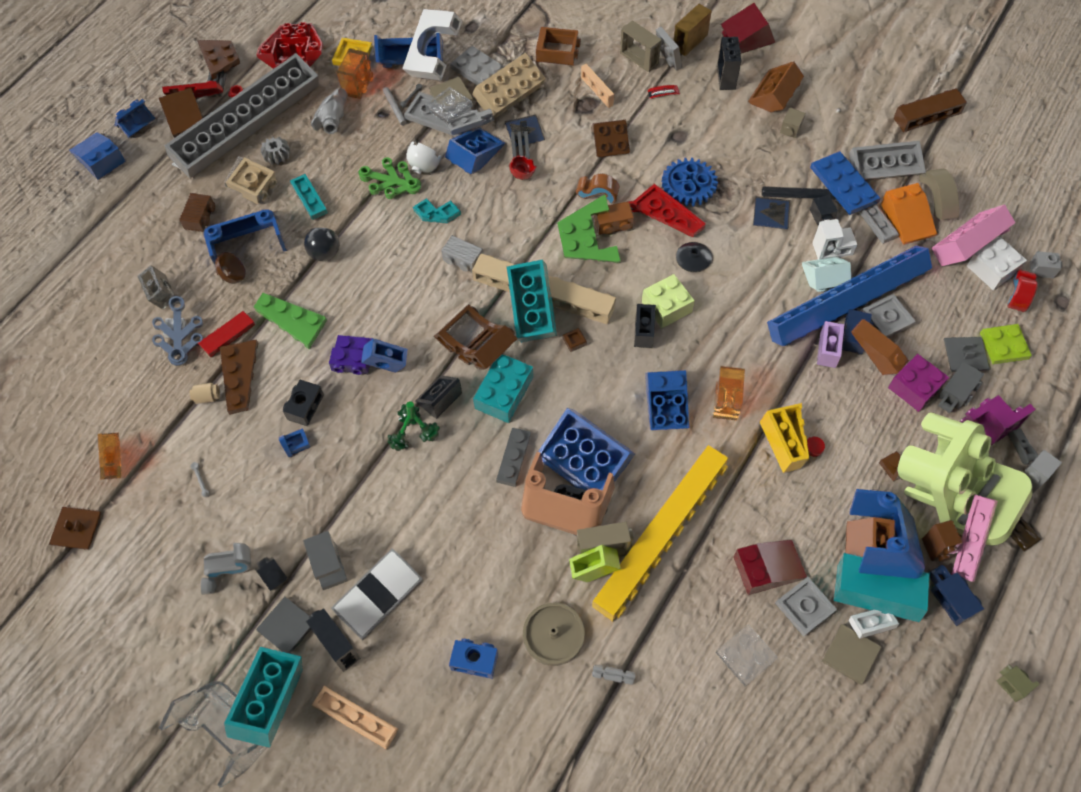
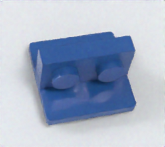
[114,99,156,138]

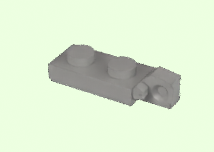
[446,109,494,135]

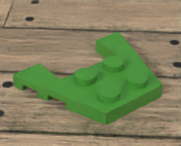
[557,195,620,263]

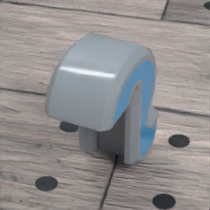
[204,543,251,578]

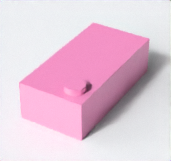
[931,204,1015,266]

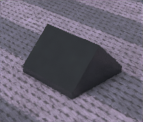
[415,376,462,419]

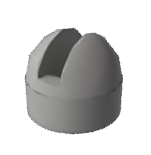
[201,578,217,595]

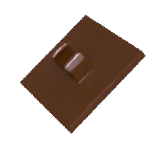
[49,507,101,550]

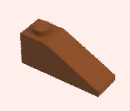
[851,319,909,375]

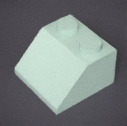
[802,256,851,292]

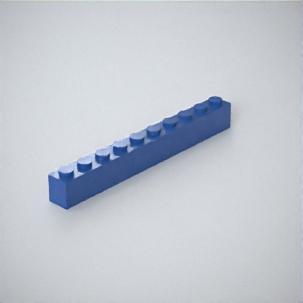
[767,245,932,346]

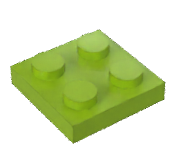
[980,324,1032,365]

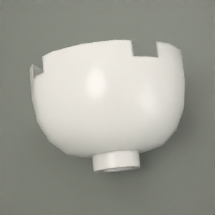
[406,142,441,174]

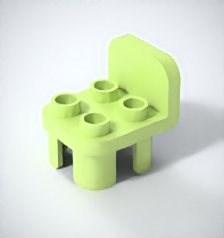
[898,412,1033,545]

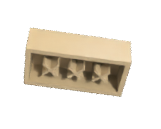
[472,53,546,119]

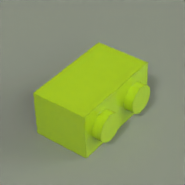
[569,545,621,583]

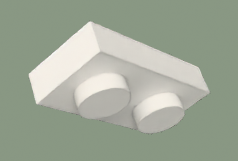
[849,610,899,639]

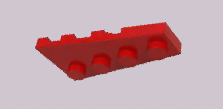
[630,183,706,237]

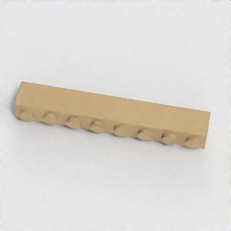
[472,254,616,325]

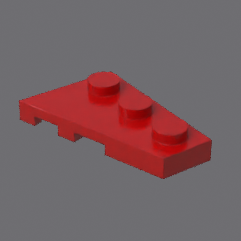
[162,81,223,99]

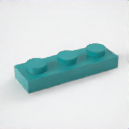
[290,174,328,220]

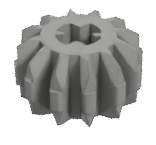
[260,136,290,165]

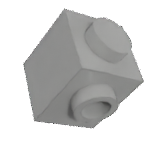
[1030,251,1062,279]

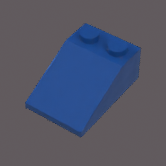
[445,127,505,174]
[69,132,126,180]

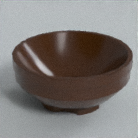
[215,252,246,284]

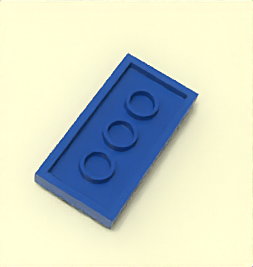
[810,151,880,215]

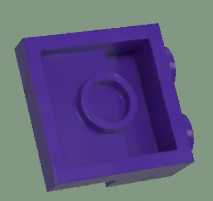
[329,335,373,375]

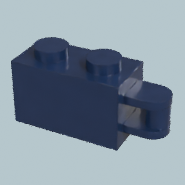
[928,565,984,627]

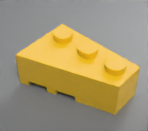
[760,403,809,473]

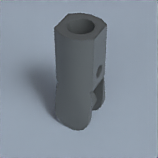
[1008,428,1038,465]

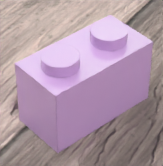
[817,321,844,368]

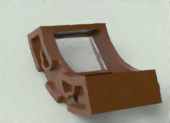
[433,304,518,370]

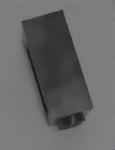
[717,37,742,90]
[306,608,361,672]

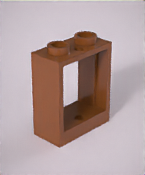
[536,27,581,66]

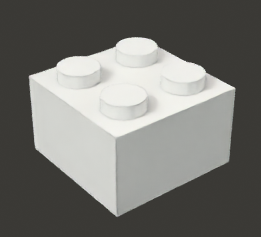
[967,236,1027,290]

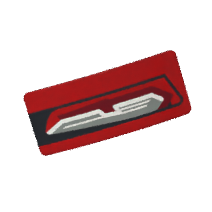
[648,85,680,99]

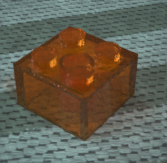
[337,48,373,99]

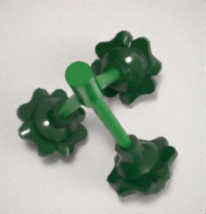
[387,401,440,451]

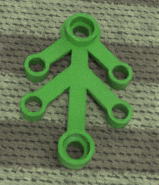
[358,157,421,199]

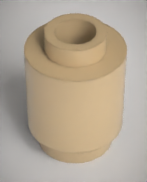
[190,383,220,404]

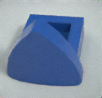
[279,428,310,457]

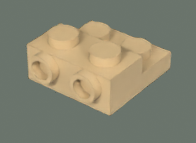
[226,157,277,204]

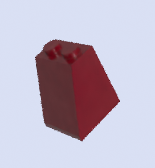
[721,3,775,54]

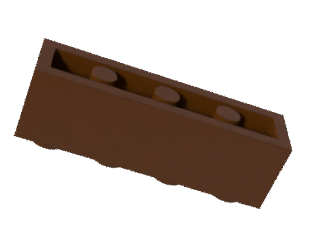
[893,88,967,133]

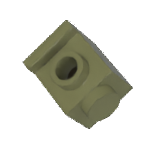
[996,664,1039,702]

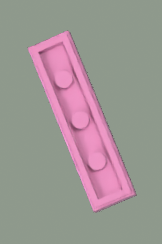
[951,495,998,582]

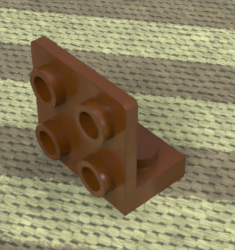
[591,119,630,158]

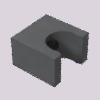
[303,531,348,591]

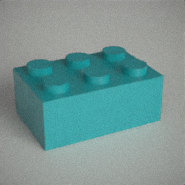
[473,354,534,423]

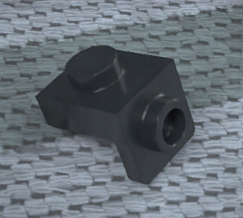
[255,557,288,591]

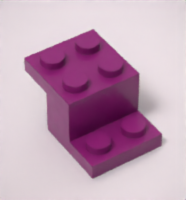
[959,395,1036,446]

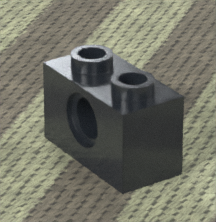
[634,304,656,348]
[283,379,324,427]

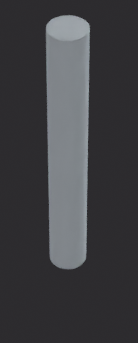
[383,87,407,126]

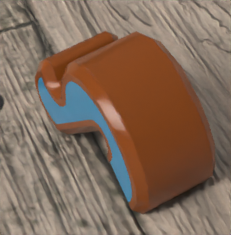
[576,173,620,204]

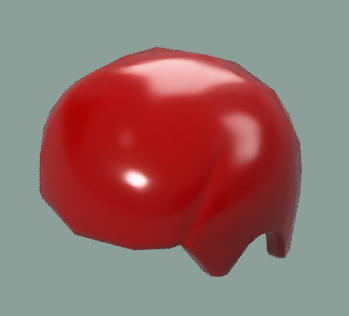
[509,155,537,180]

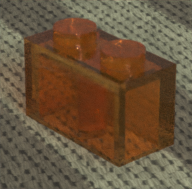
[98,432,121,480]

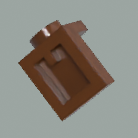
[879,451,904,482]

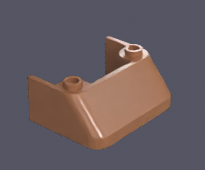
[521,452,615,535]

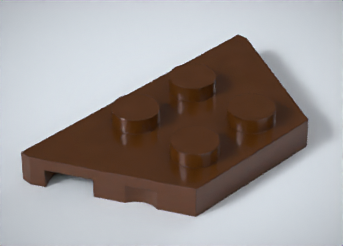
[197,40,240,80]

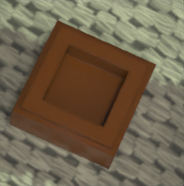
[562,328,587,352]

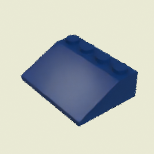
[538,408,636,491]

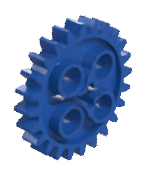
[661,157,718,207]

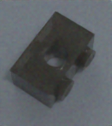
[138,265,175,310]

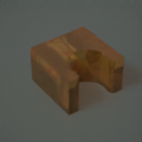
[713,366,745,421]

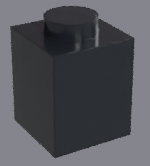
[810,195,838,226]

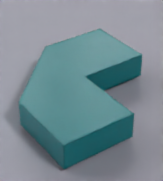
[413,198,461,223]

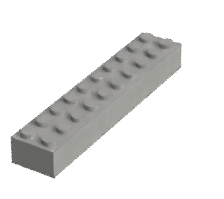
[164,53,319,179]

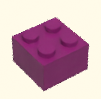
[888,353,949,412]

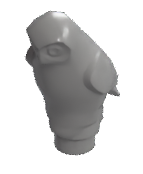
[311,88,348,134]

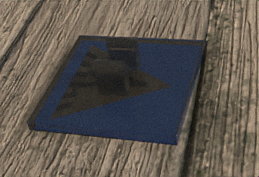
[504,114,545,147]
[753,196,790,229]

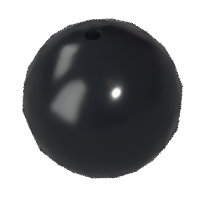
[304,228,340,262]

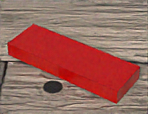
[198,311,255,358]

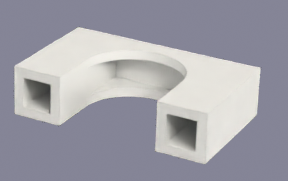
[403,9,462,80]

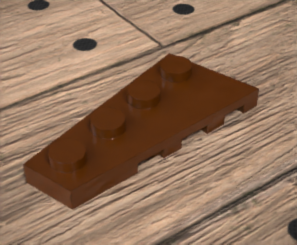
[220,339,258,415]

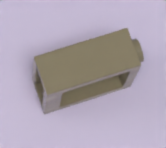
[620,20,662,72]
[577,521,634,557]

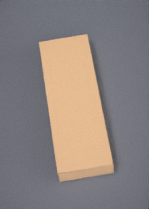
[581,64,614,108]

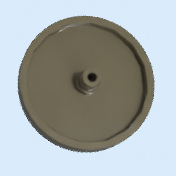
[523,603,585,666]

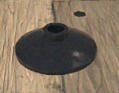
[676,242,712,272]

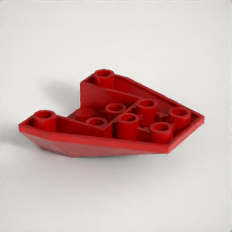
[256,22,323,69]

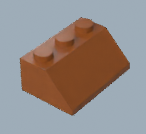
[748,61,804,112]

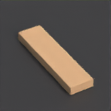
[312,686,398,750]

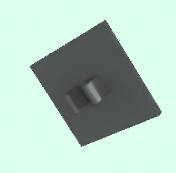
[943,337,990,372]

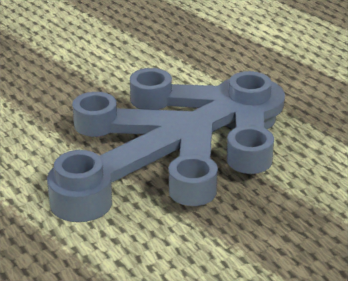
[152,296,203,366]

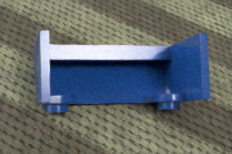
[374,33,443,68]
[204,209,287,265]
[849,489,925,579]

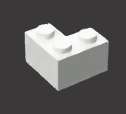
[813,219,857,259]

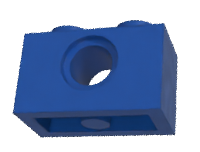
[361,338,408,373]
[449,638,498,679]

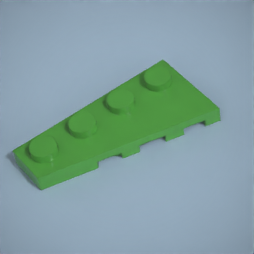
[254,293,327,349]

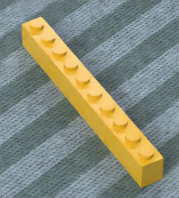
[592,445,728,622]

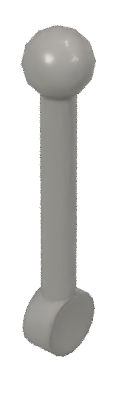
[190,462,209,497]

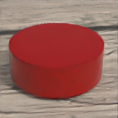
[807,436,825,457]

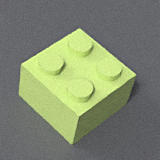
[642,274,695,328]

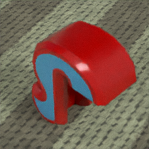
[1007,269,1038,312]

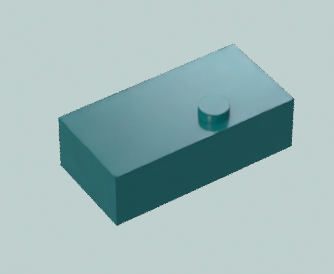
[506,259,557,343]
[834,553,929,622]
[224,647,303,748]

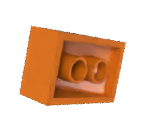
[881,183,937,245]

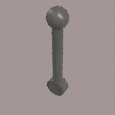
[400,84,422,107]

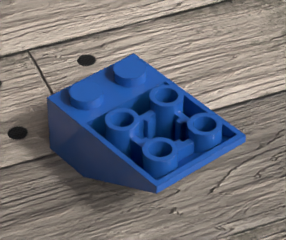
[645,370,689,430]

